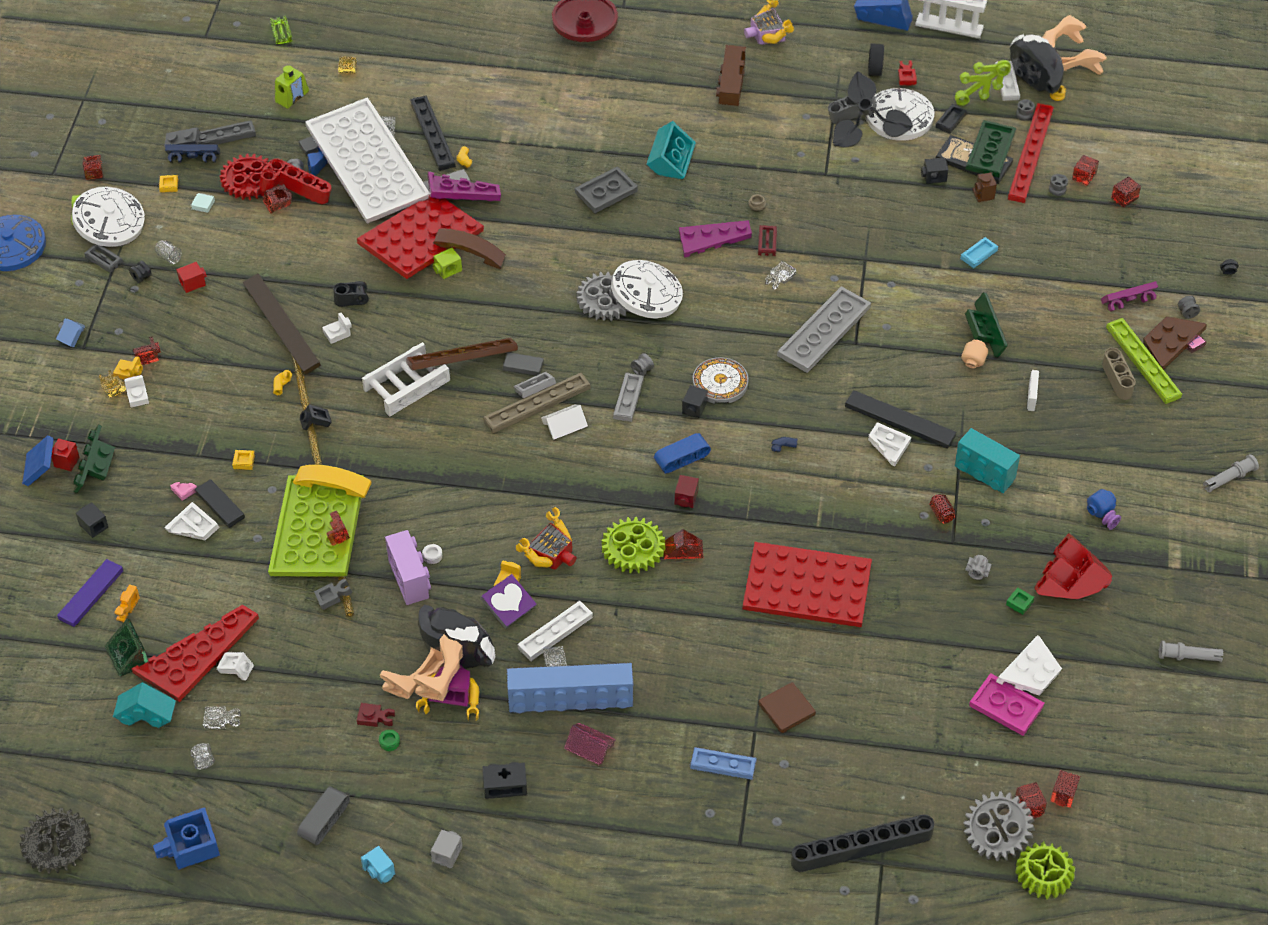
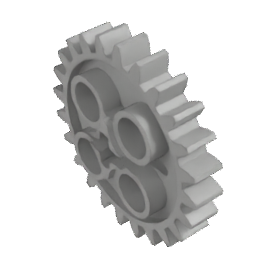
[577,272,630,321]
[964,791,1035,861]

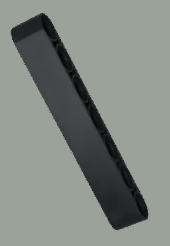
[791,815,935,872]

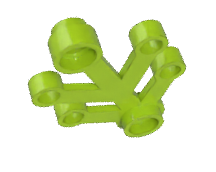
[955,60,1011,106]

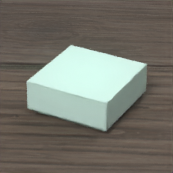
[191,193,215,213]

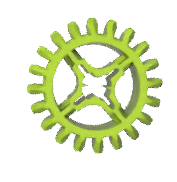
[1016,841,1075,899]

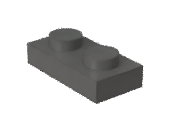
[164,127,200,147]

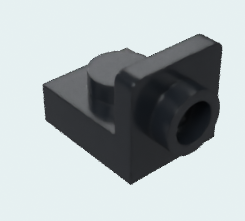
[300,404,332,430]

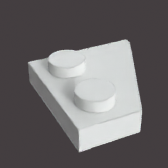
[165,502,220,540]

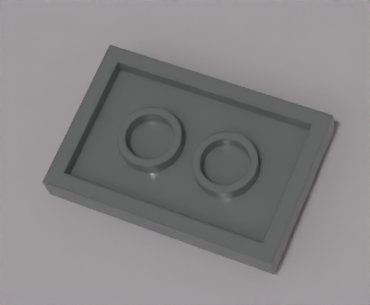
[575,166,638,213]

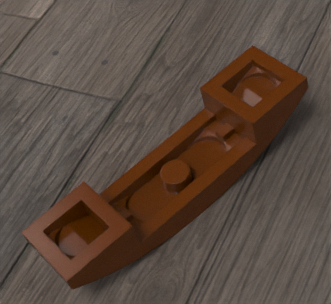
[433,228,506,269]

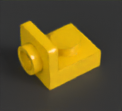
[113,356,143,380]
[494,561,521,586]

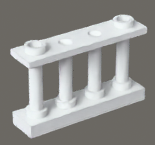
[915,0,987,38]
[362,342,450,417]

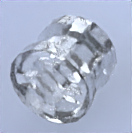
[190,743,215,769]

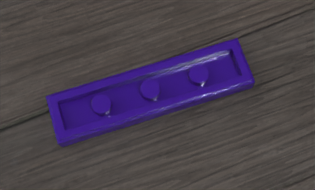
[57,559,123,627]

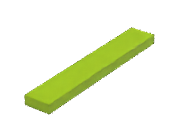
[1106,318,1182,404]

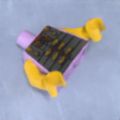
[744,0,794,44]

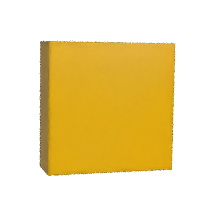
[159,175,178,193]
[232,450,255,470]

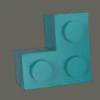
[113,682,176,728]

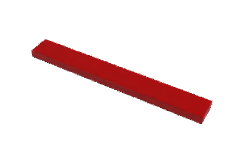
[1008,103,1054,203]

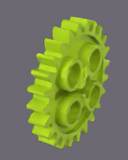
[602,517,665,573]

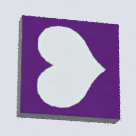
[480,574,537,629]

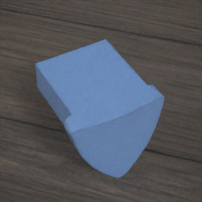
[56,318,85,347]

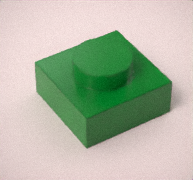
[1006,587,1035,615]

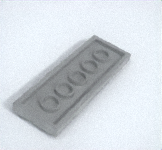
[777,286,871,373]

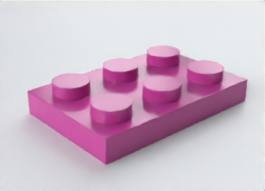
[969,673,1044,736]

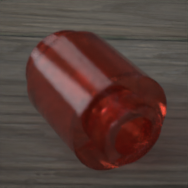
[929,494,956,524]

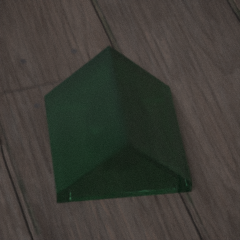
[105,619,148,676]

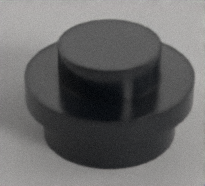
[1220,259,1239,275]

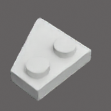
[868,422,911,467]

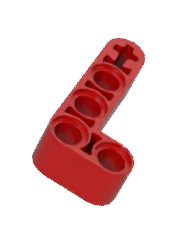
[259,159,331,204]

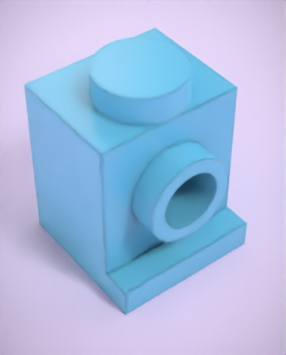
[361,846,395,884]

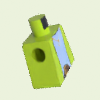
[275,65,309,109]

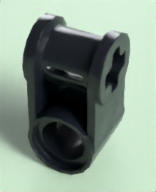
[333,281,369,307]

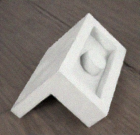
[541,404,588,440]

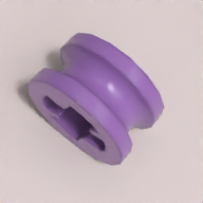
[1102,510,1121,530]

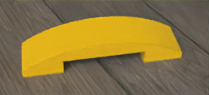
[293,465,372,498]

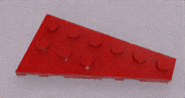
[132,605,259,702]

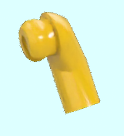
[456,146,472,168]
[273,370,292,395]

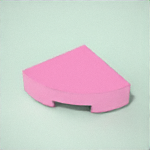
[170,482,197,501]

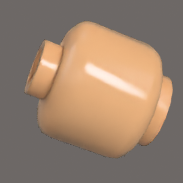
[961,340,988,369]

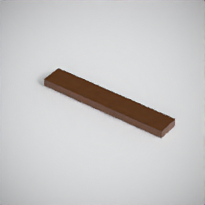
[406,338,518,371]

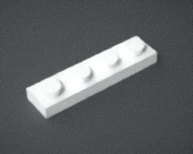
[518,601,593,661]

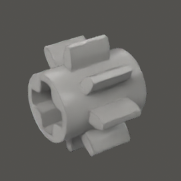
[965,555,992,580]

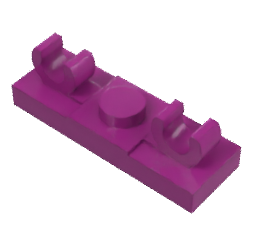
[1101,281,1158,312]

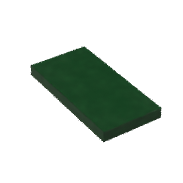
[965,120,1016,178]

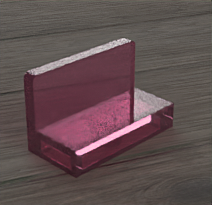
[564,723,616,765]

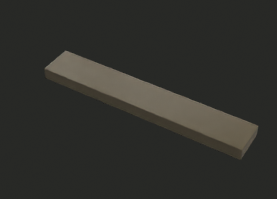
[483,373,591,433]

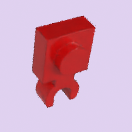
[898,61,917,85]

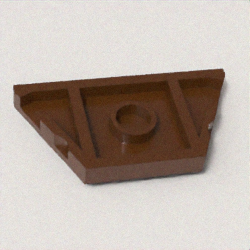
[1143,316,1207,370]

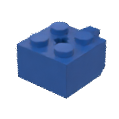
[153,807,220,870]

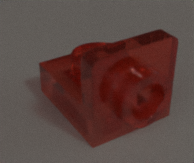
[83,155,103,180]
[133,336,161,365]
[326,510,350,546]

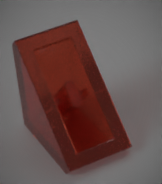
[664,529,703,559]

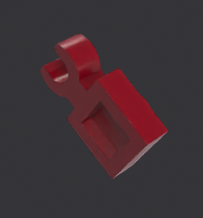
[357,703,395,727]

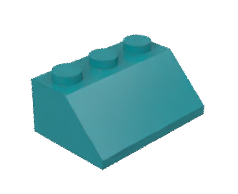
[646,121,696,179]

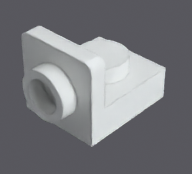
[322,313,352,344]
[124,375,149,407]
[216,652,254,680]

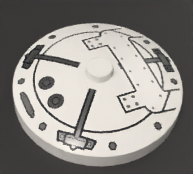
[866,88,934,140]
[72,187,144,247]
[611,260,683,318]

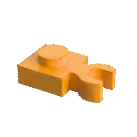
[115,584,140,622]

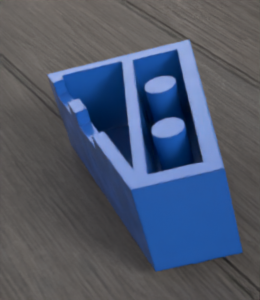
[854,0,913,31]

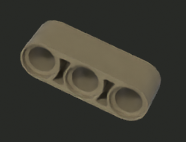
[1102,348,1136,400]

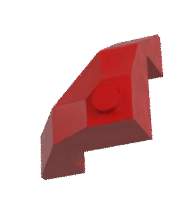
[1035,533,1113,599]

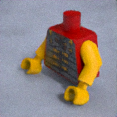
[516,507,577,570]

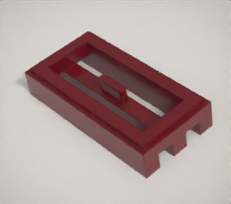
[758,225,777,256]

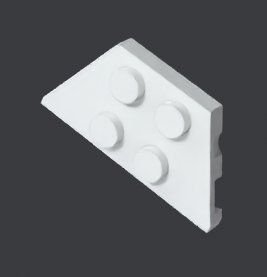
[996,635,1062,695]

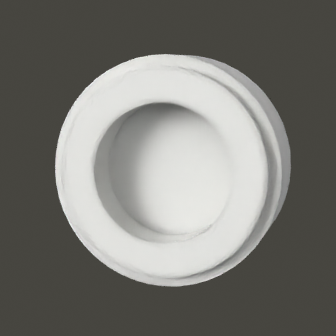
[422,544,443,564]

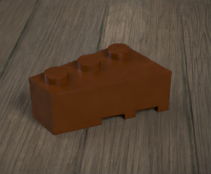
[716,45,746,106]

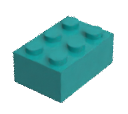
[955,428,1020,493]

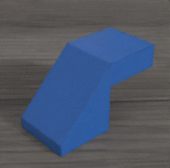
[308,146,328,176]

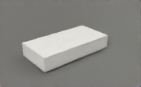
[1027,370,1039,411]

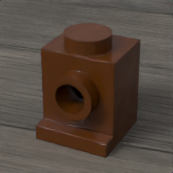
[972,173,997,202]

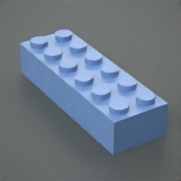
[507,663,633,713]

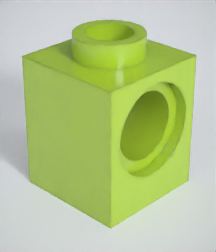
[433,248,462,279]

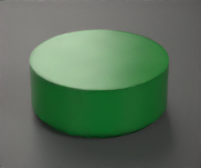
[379,730,400,751]

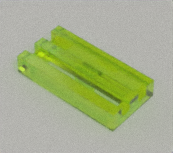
[270,16,292,44]

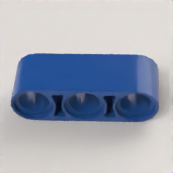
[654,433,711,473]

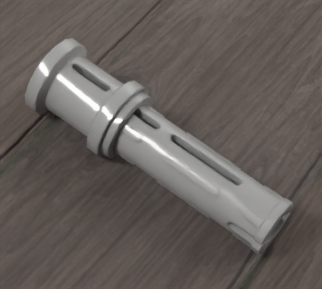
[1203,454,1259,492]
[1159,640,1223,662]

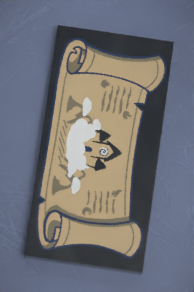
[936,135,1014,184]

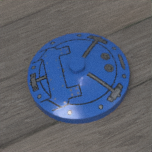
[0,215,46,271]

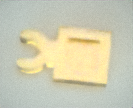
[99,370,126,398]

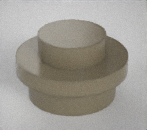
[748,194,766,210]

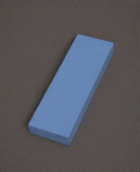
[690,747,756,780]

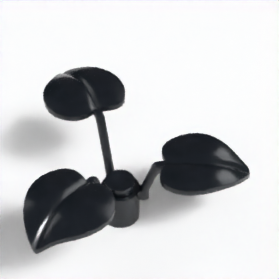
[833,71,913,147]

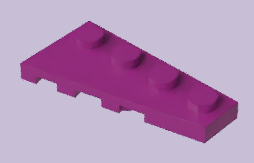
[427,171,501,201]
[679,220,752,258]

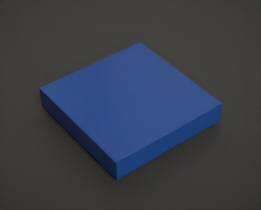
[22,435,54,486]

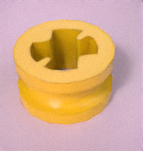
[1050,85,1066,101]

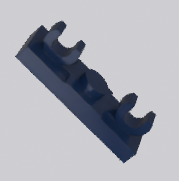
[165,144,220,163]

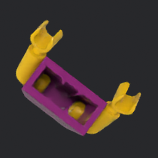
[416,665,479,721]

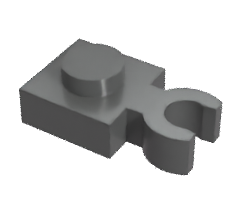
[314,579,352,610]

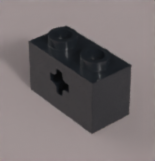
[483,762,527,799]

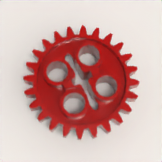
[220,154,270,200]

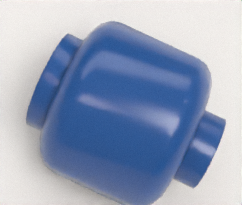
[1087,489,1116,518]

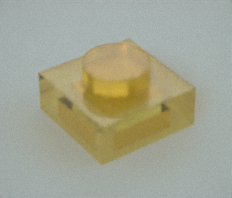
[338,57,357,73]

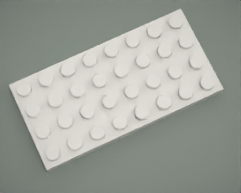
[305,97,430,223]

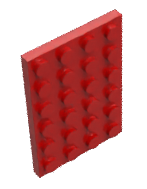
[357,196,484,279]
[742,542,872,628]

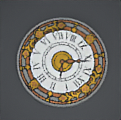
[693,357,748,404]

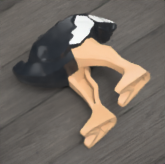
[1010,15,1106,94]
[380,604,495,701]

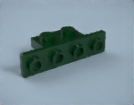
[965,292,1008,357]
[73,424,115,493]

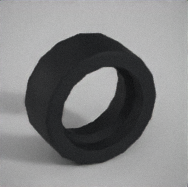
[868,44,884,76]

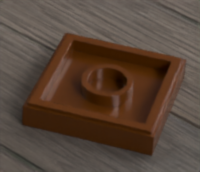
[758,682,816,734]

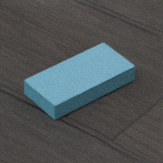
[960,237,998,268]

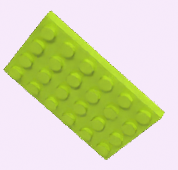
[268,475,364,577]

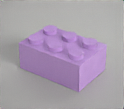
[385,530,431,605]

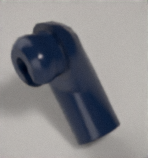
[771,437,798,452]

